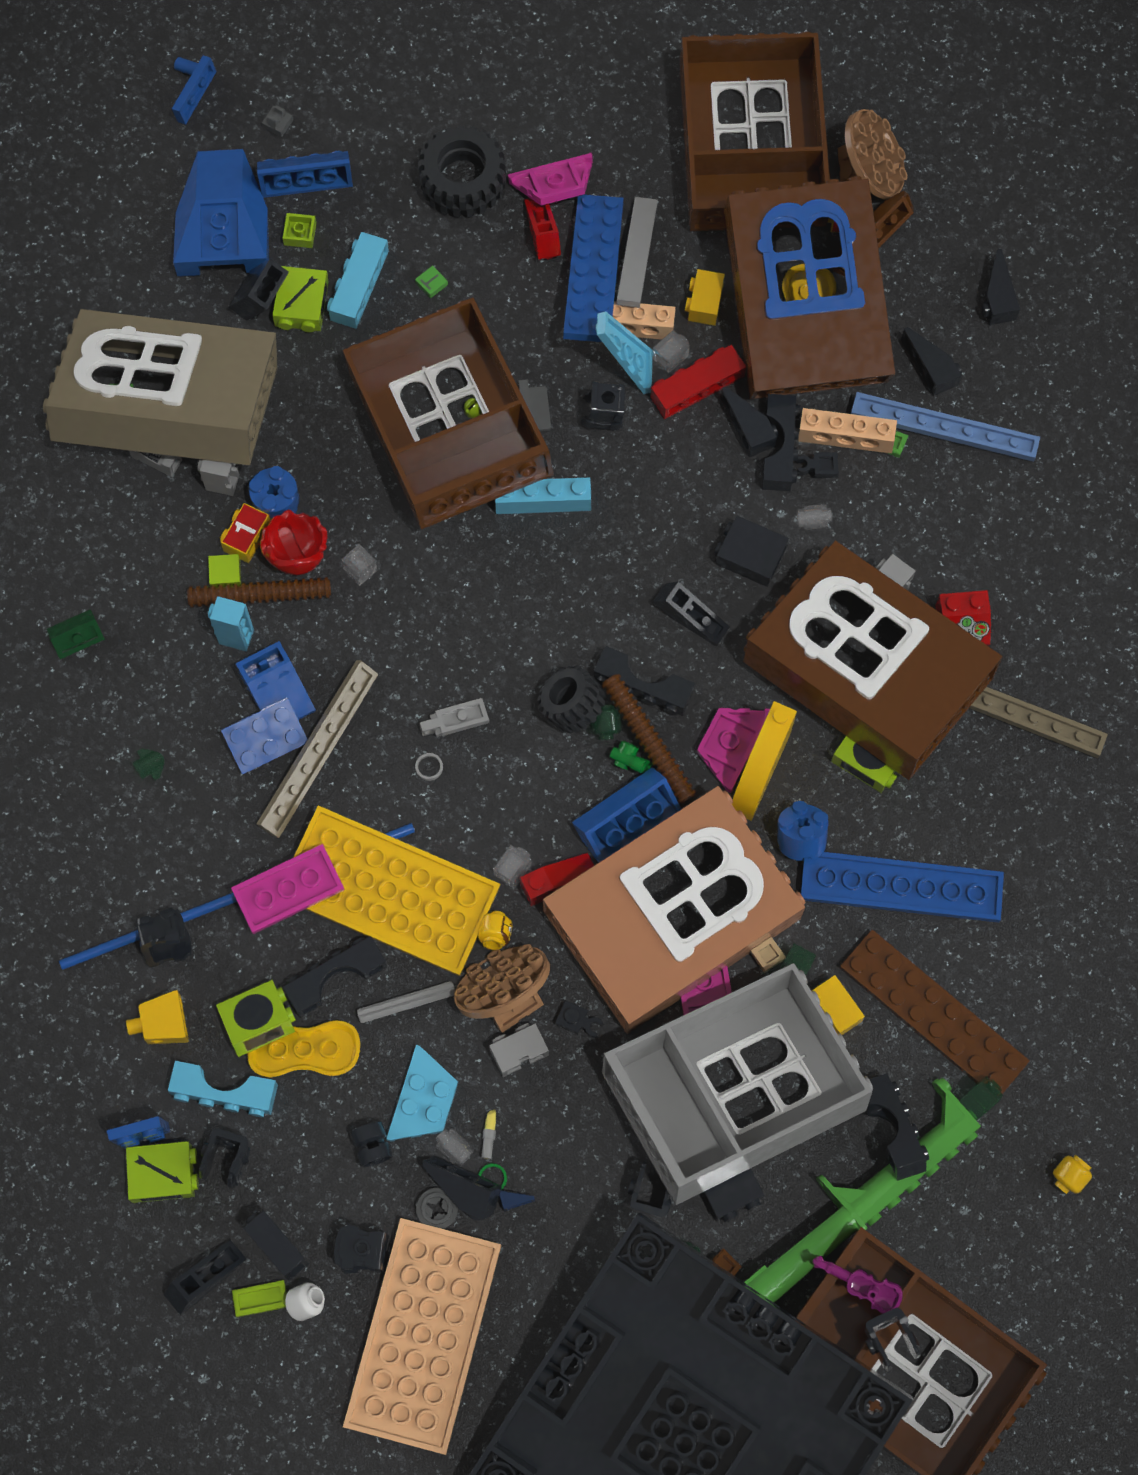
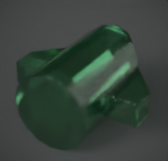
[132,748,165,781]

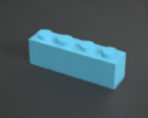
[327,232,389,329]
[495,478,591,514]

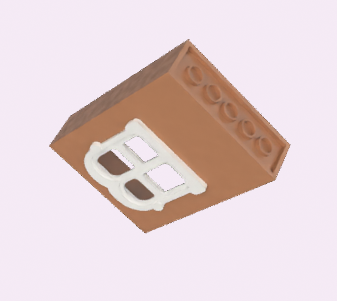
[543,786,805,1034]

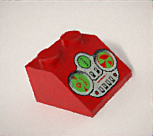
[935,590,991,646]

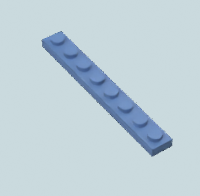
[851,392,1040,462]

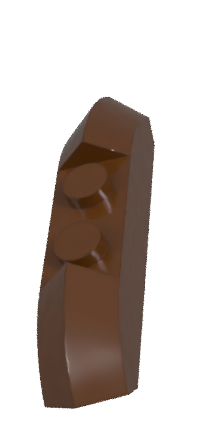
[833,191,914,276]

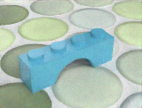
[168,1061,278,1117]

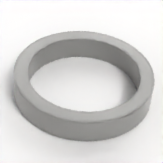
[415,753,443,781]

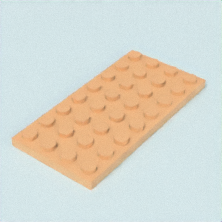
[343,1218,502,1455]

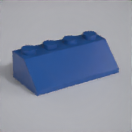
[257,151,353,198]
[572,768,682,863]

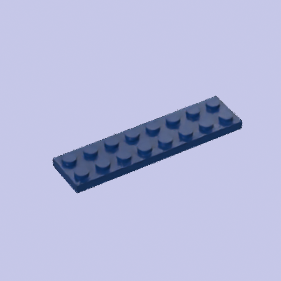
[563,195,624,342]
[800,852,1004,923]

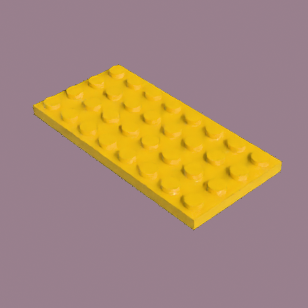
[293,805,501,976]

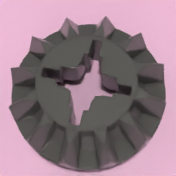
[416,1188,458,1229]

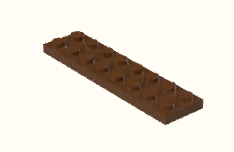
[839,929,1030,1100]

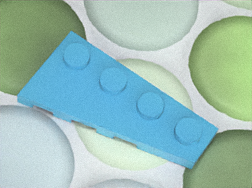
[596,311,653,394]

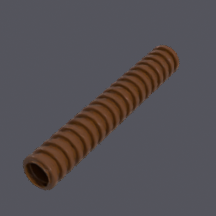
[187,577,331,608]
[601,674,697,804]

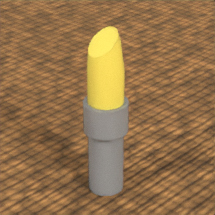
[481,1110,496,1159]

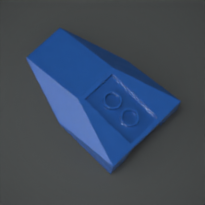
[173,149,269,276]

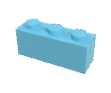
[208,596,254,652]

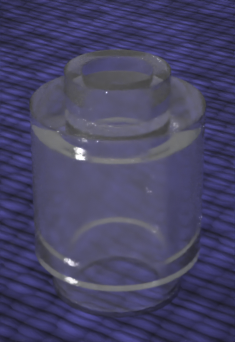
[797,504,832,530]
[435,1128,474,1166]

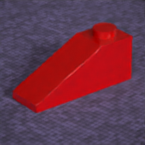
[524,199,561,259]
[520,853,594,906]

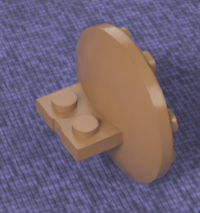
[838,109,907,199]
[454,944,550,1033]

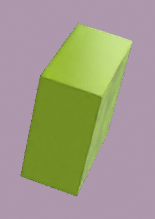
[283,213,316,248]
[208,554,241,587]

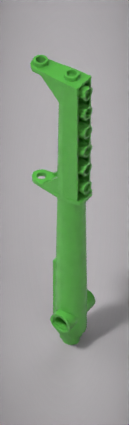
[744,1078,981,1302]

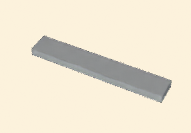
[617,197,658,308]

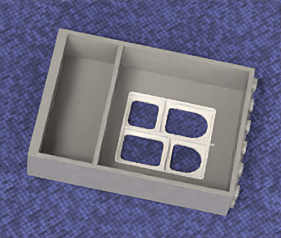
[602,963,873,1205]

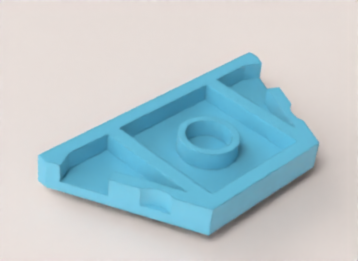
[387,1045,458,1142]

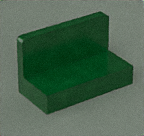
[46,610,105,659]

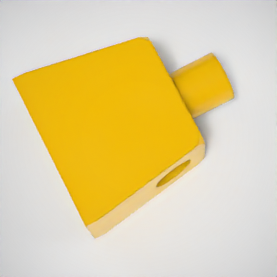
[126,990,189,1044]

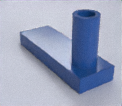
[172,55,217,125]

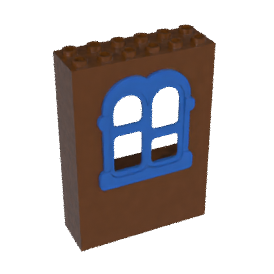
[724,176,895,400]

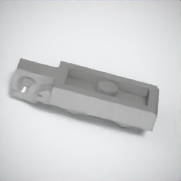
[420,698,489,737]

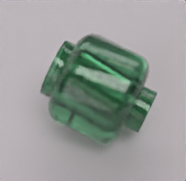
[590,705,622,740]

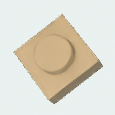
[750,937,786,973]

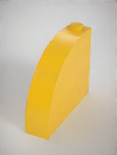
[732,701,797,821]

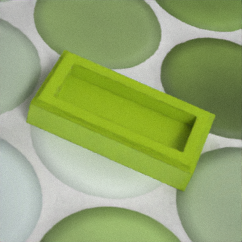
[232,1280,287,1317]

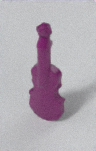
[812,1256,903,1314]

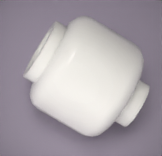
[285,1282,325,1321]

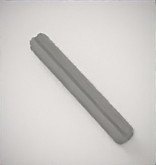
[357,981,455,1023]

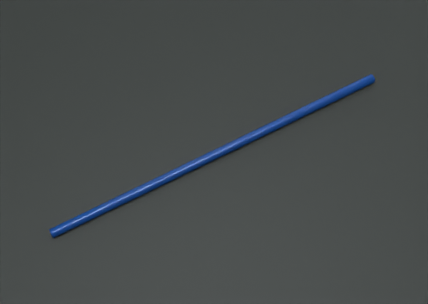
[59,823,415,970]

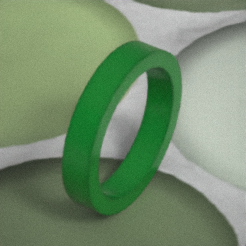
[479,1164,507,1190]

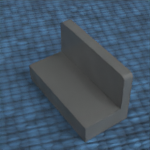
[518,379,551,431]

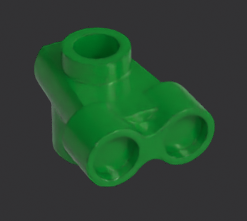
[610,740,652,773]

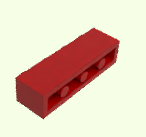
[650,345,746,419]

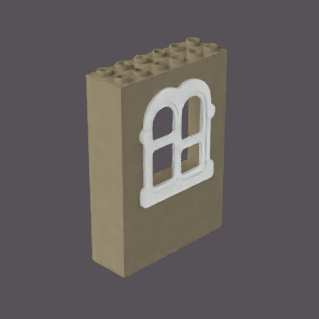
[43,309,278,465]

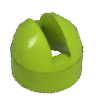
[464,398,482,418]

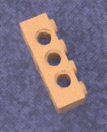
[613,301,675,340]
[798,408,897,454]

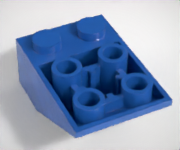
[236,641,316,720]

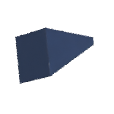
[499,1191,535,1211]

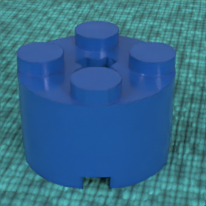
[249,466,300,519]
[777,801,828,861]

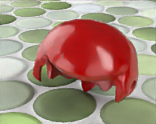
[260,509,327,575]

